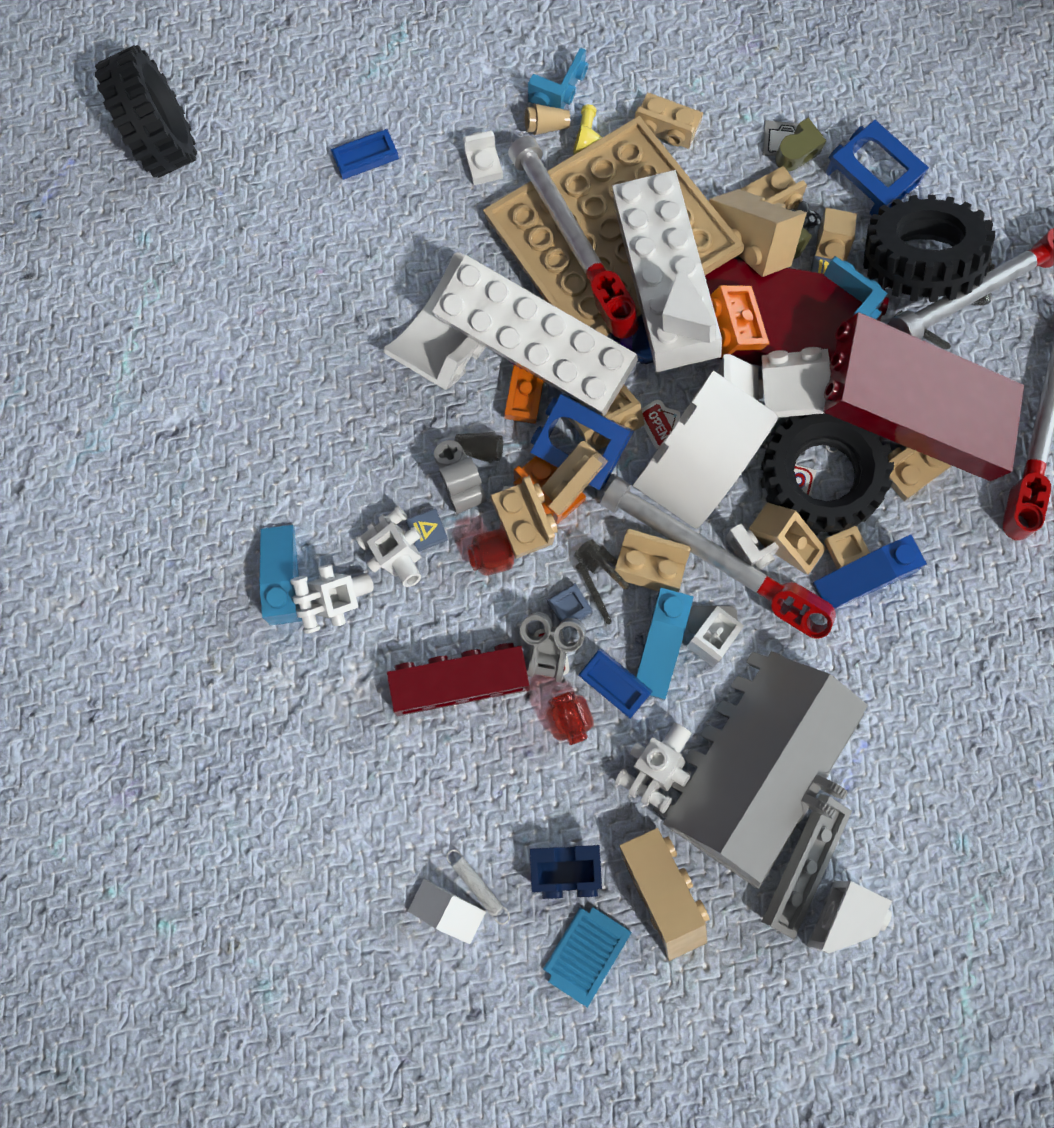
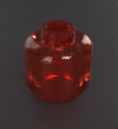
[467,529,515,576]
[544,691,594,745]

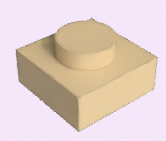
[824,526,870,570]

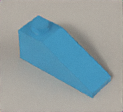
[259,525,302,626]
[636,588,694,700]

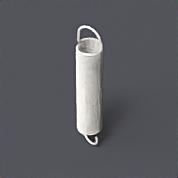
[446,850,510,925]

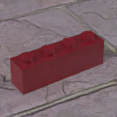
[387,643,530,717]

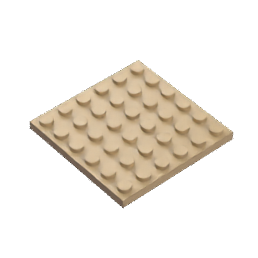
[483,116,744,336]

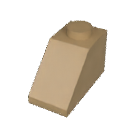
[749,503,826,575]

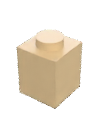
[815,208,857,261]

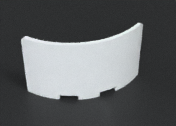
[383,252,486,390]
[633,370,778,529]

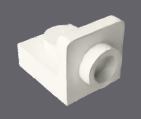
[463,131,503,185]
[725,523,780,570]

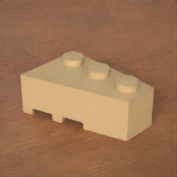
[709,189,807,277]
[619,828,710,961]

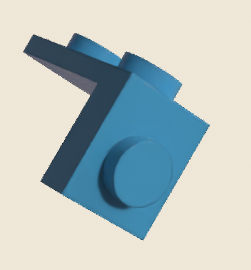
[528,47,589,109]
[824,256,888,320]

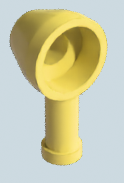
[573,104,603,155]

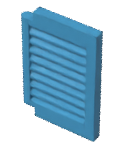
[543,907,632,1008]

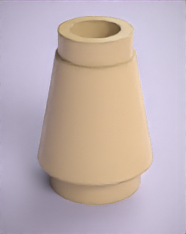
[524,103,570,135]

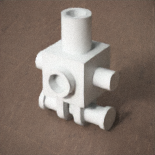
[356,505,422,587]
[290,564,374,634]
[615,723,692,813]

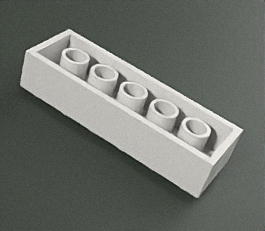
[612,170,722,372]
[432,254,638,416]

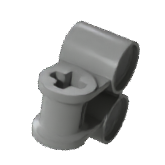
[434,440,487,514]
[520,612,586,683]

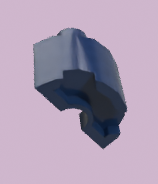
[530,845,602,899]

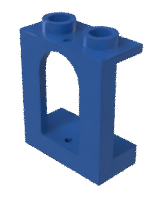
[826,120,929,215]
[530,394,634,490]

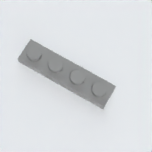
[762,794,852,939]

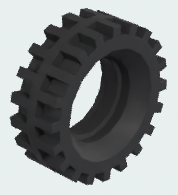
[95,45,197,178]
[863,194,995,302]
[760,413,894,536]

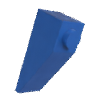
[812,534,927,609]

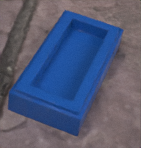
[331,129,399,180]
[578,648,653,719]

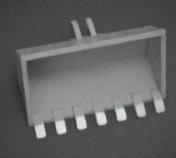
[653,651,868,889]

